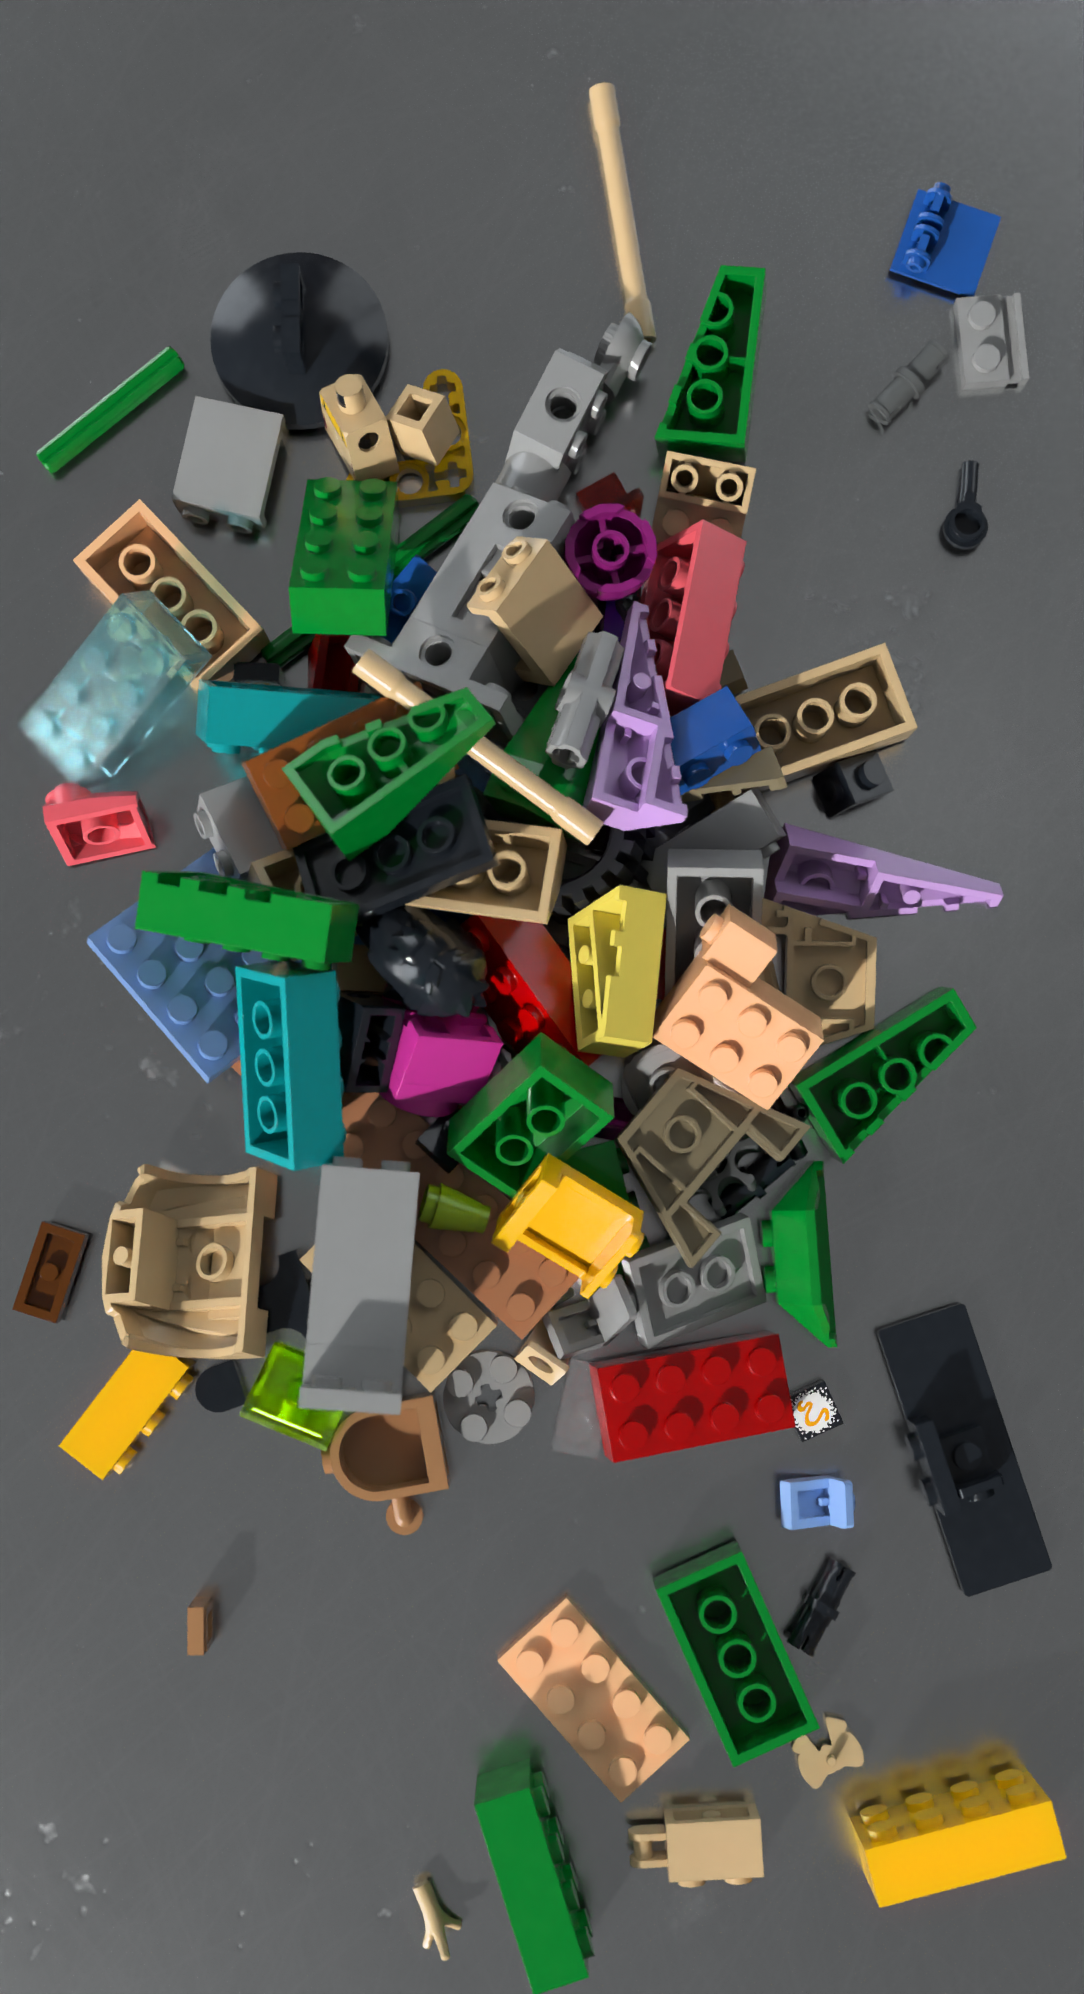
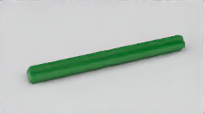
[261,494,479,668]

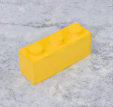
[59,1350,197,1480]

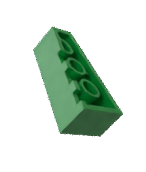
[655,265,767,462]

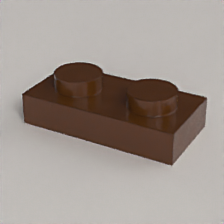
[12,1221,89,1323]

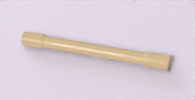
[589,82,657,344]
[352,648,604,846]

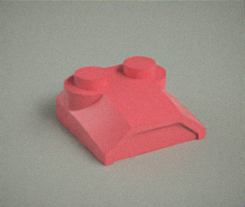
[42,783,156,866]

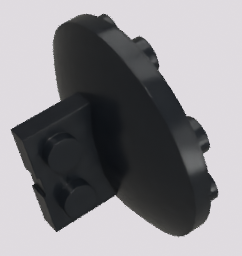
[210,252,389,430]

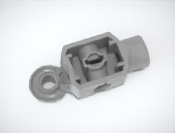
[495,312,652,502]

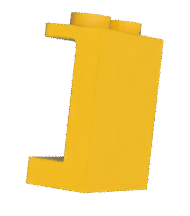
[491,1153,644,1299]

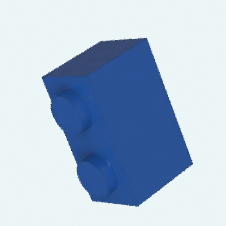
[670,686,762,795]

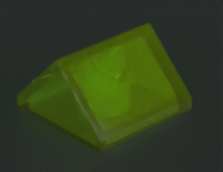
[239,1342,345,1451]

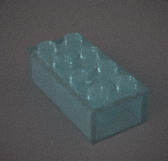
[18,590,212,789]

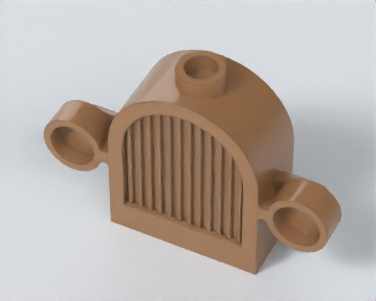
[321,1390,451,1535]

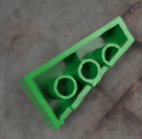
[135,871,359,971]
[789,986,977,1164]

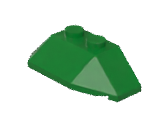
[760,1160,837,1348]

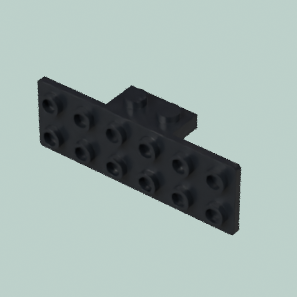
[877,1303,1052,1597]

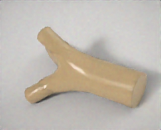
[413,1880,462,1961]

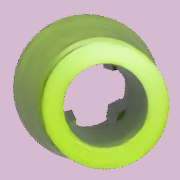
[418,1183,491,1234]

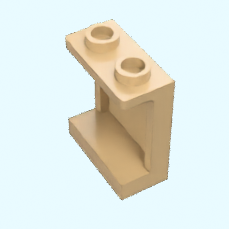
[466,536,603,686]

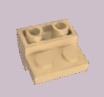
[652,450,756,543]

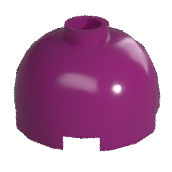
[564,504,657,601]

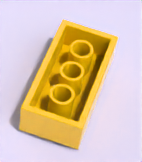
[850,1769,1067,1908]

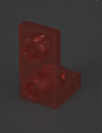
[575,472,644,518]

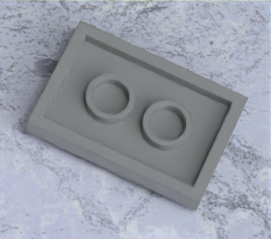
[621,1213,767,1349]

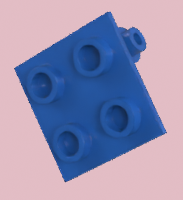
[890,182,1001,297]

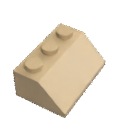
[405,819,567,924]

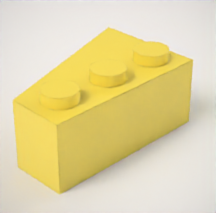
[567,885,667,1058]

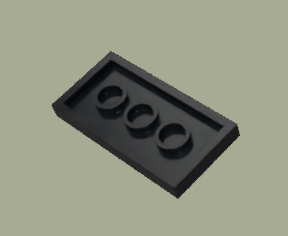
[293,774,500,924]

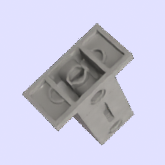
[344,482,575,748]
[298,1157,420,1415]

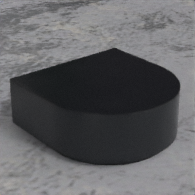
[195,1359,250,1413]

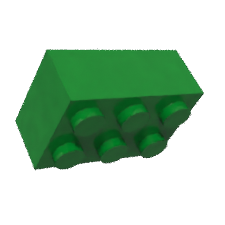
[447,1032,614,1198]

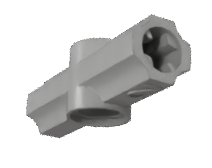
[545,631,625,769]

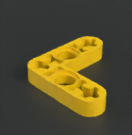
[346,369,474,508]

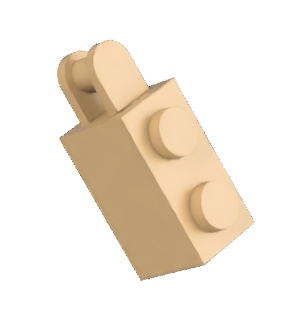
[628,1803,764,1888]

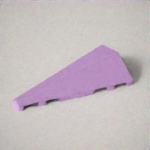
[583,601,688,831]
[764,823,1004,919]

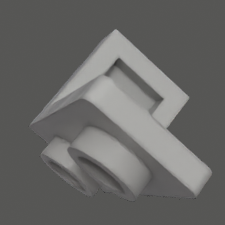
[542,1274,637,1360]

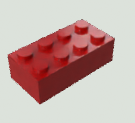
[460,914,602,1066]
[589,1330,796,1463]

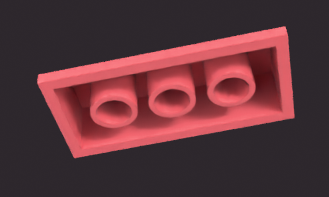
[640,519,747,716]

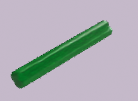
[36,346,185,473]

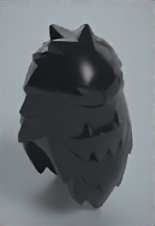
[356,905,489,1018]

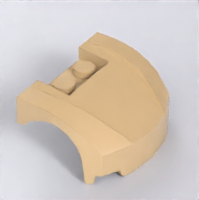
[102,1164,278,1359]

